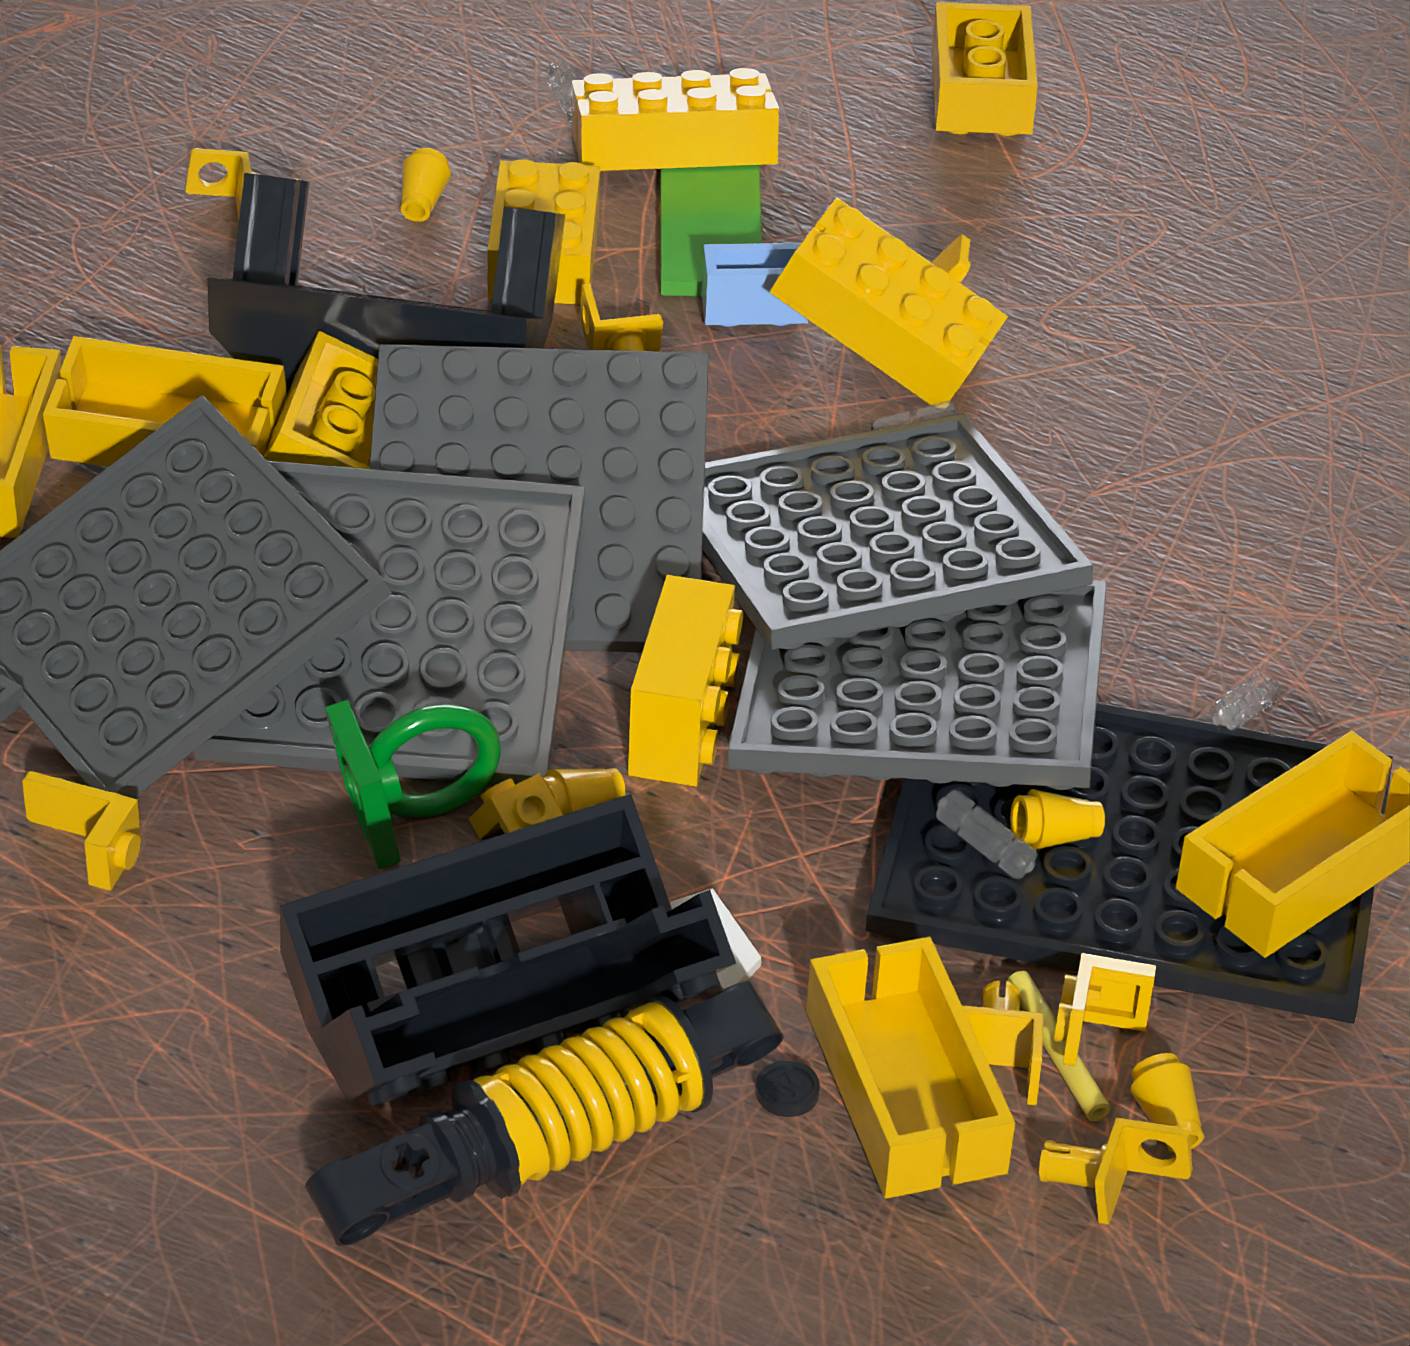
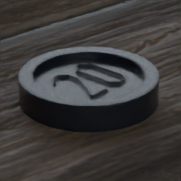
[756,1060,820,1117]

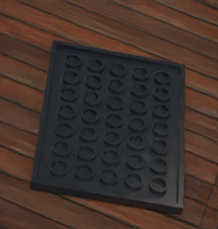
[865,703,1393,1024]

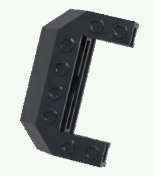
[207,173,566,394]
[280,794,736,1107]

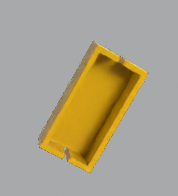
[572,68,779,171]
[769,197,1008,413]
[43,336,287,467]
[0,345,61,538]
[1176,731,1410,958]
[806,937,1015,1199]

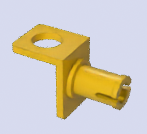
[185,148,299,220]
[579,284,663,352]
[962,981,1044,1106]
[1039,1118,1193,1225]

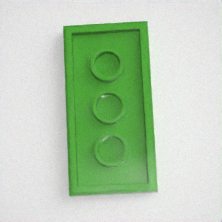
[660,165,762,297]

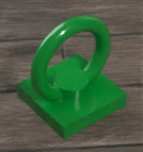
[325,700,501,869]

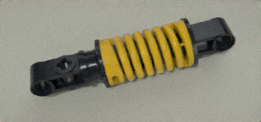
[305,981,784,1246]

